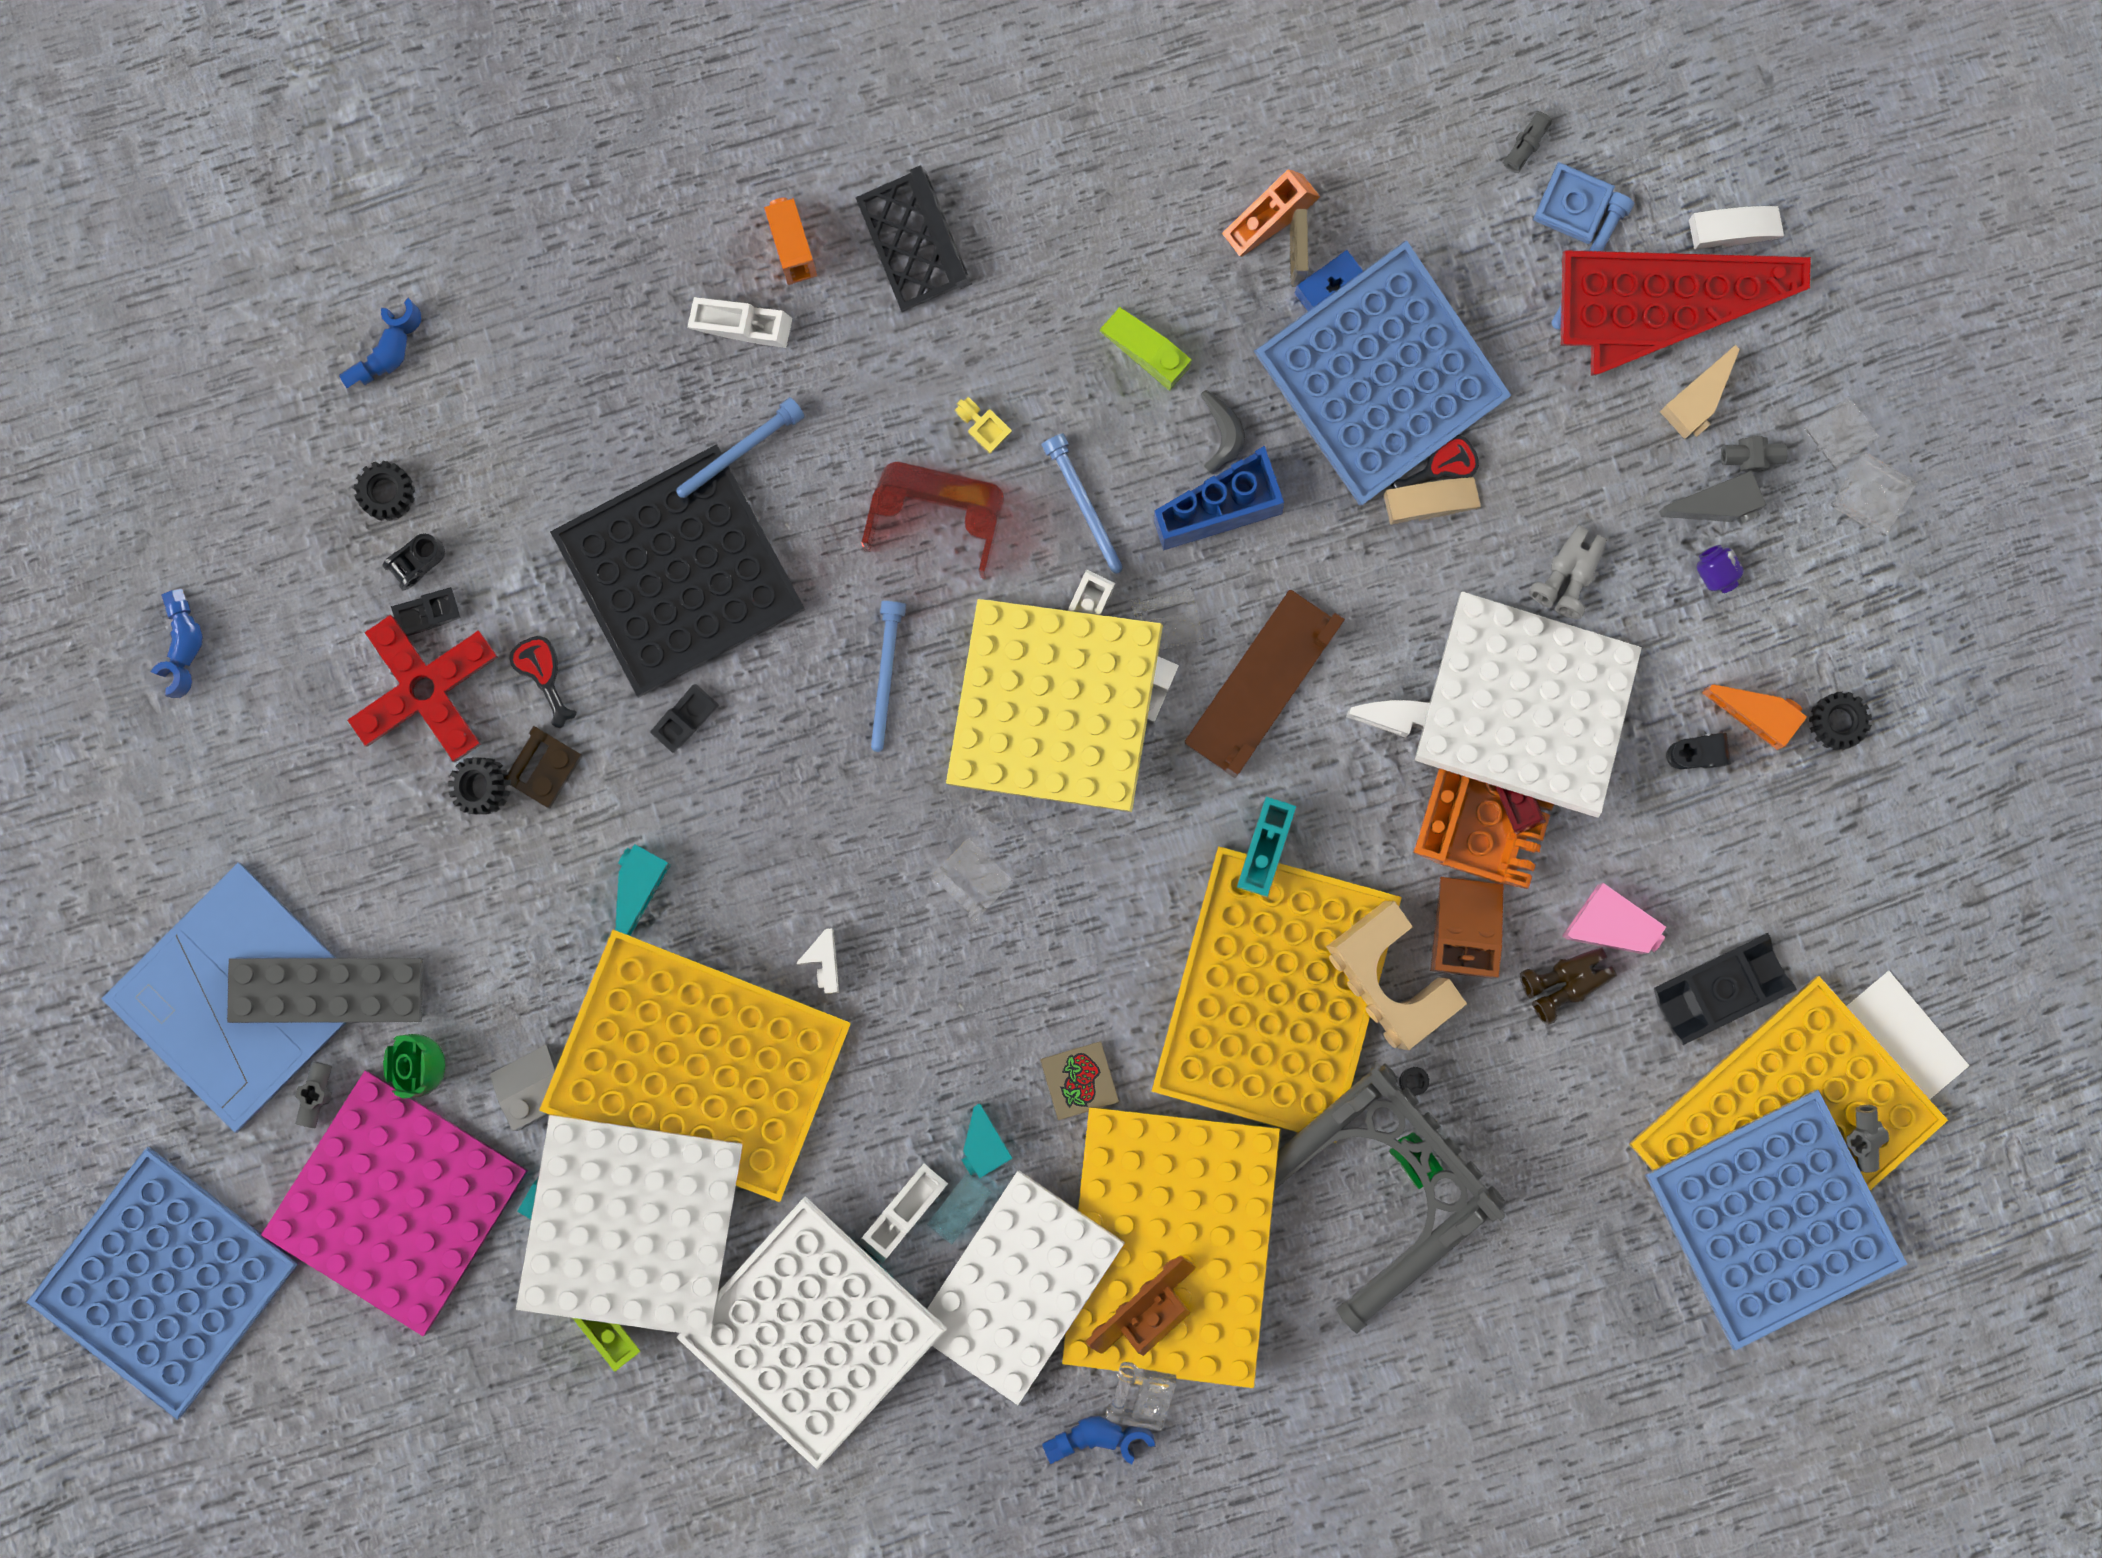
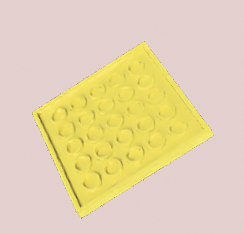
[946,599,1163,812]

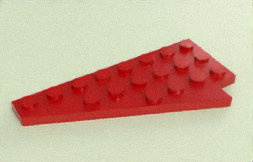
[1560,250,1811,376]

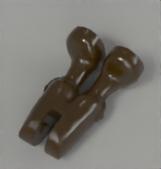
[1520,947,1617,1025]

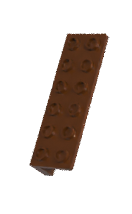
[1185,590,1345,778]

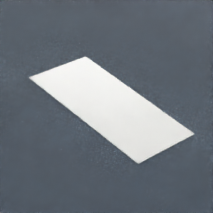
[1846,971,1969,1099]

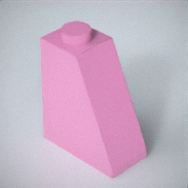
[1562,883,1666,954]

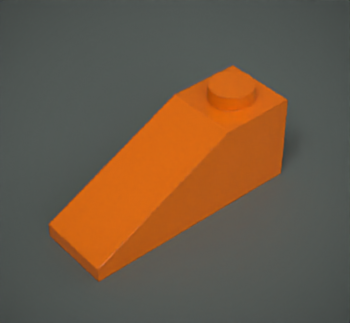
[1222,169,1320,257]
[1702,684,1807,750]

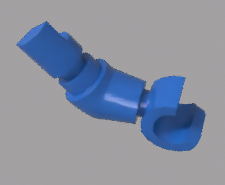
[339,298,421,388]
[150,589,203,698]
[1042,1416,1156,1464]

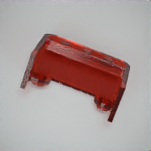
[862,462,1004,579]

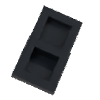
[391,587,461,636]
[650,684,719,753]

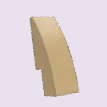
[1384,477,1481,525]

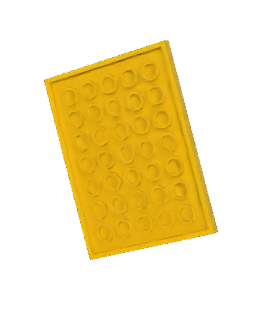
[1151,846,1402,1143]
[539,929,851,1202]
[1629,976,1948,1190]
[1062,1107,1281,1388]

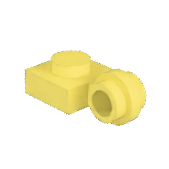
[954,397,1012,454]

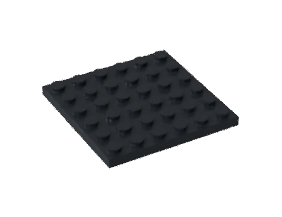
[550,444,805,698]

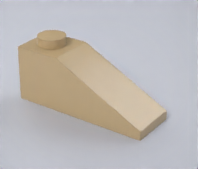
[1660,345,1740,439]

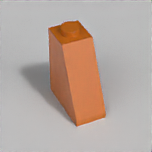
[764,197,817,285]

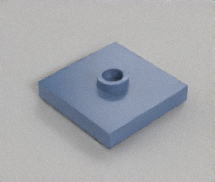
[1533,162,1615,244]

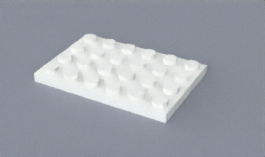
[927,1171,1125,1405]

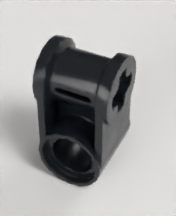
[382,533,445,591]
[1666,733,1731,770]

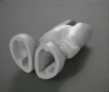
[1529,525,1607,619]

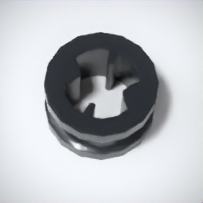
[1399,1067,1430,1096]

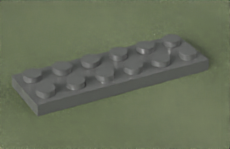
[227,958,423,1023]

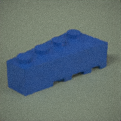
[1154,446,1284,551]

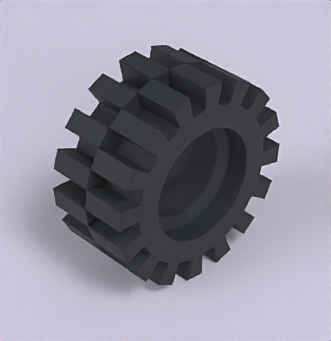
[354,461,415,521]
[1809,691,1872,750]
[448,757,511,815]

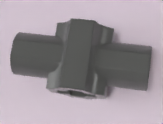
[1721,436,1788,473]
[295,1061,332,1128]
[1847,1105,1889,1172]

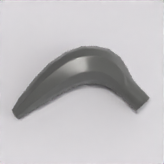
[1201,390,1245,474]

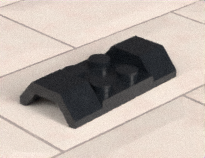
[1654,933,1797,1045]

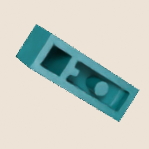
[1237,796,1296,897]
[615,844,671,936]

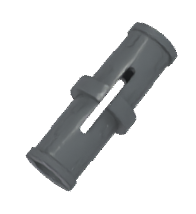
[1503,111,1553,173]

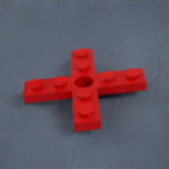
[347,615,498,762]

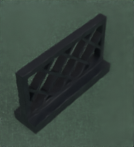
[855,165,972,312]

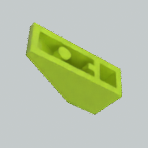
[1099,307,1192,391]
[572,1318,641,1372]

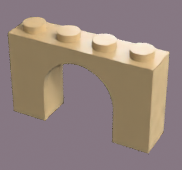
[1326,901,1467,1050]

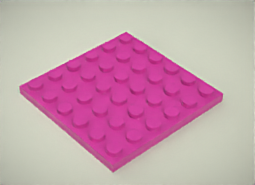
[261,1070,528,1336]

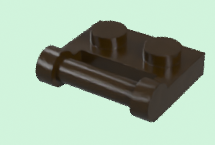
[504,725,583,809]

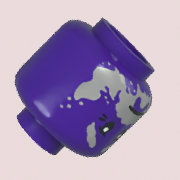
[1696,545,1744,593]

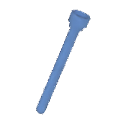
[1552,192,1635,329]
[677,397,804,498]
[1041,433,1123,573]
[871,601,906,752]

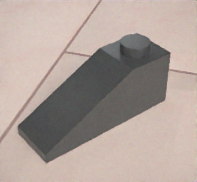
[1659,471,1766,523]

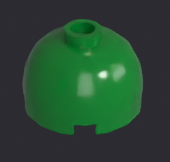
[383,1034,446,1099]

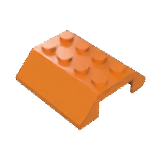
[1413,768,1554,889]

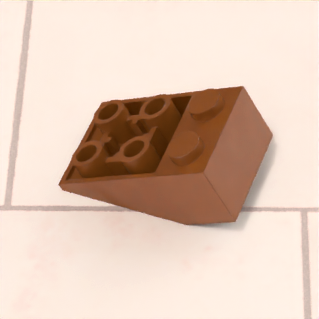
[1430,877,1504,979]

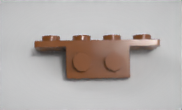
[1086,1255,1196,1356]

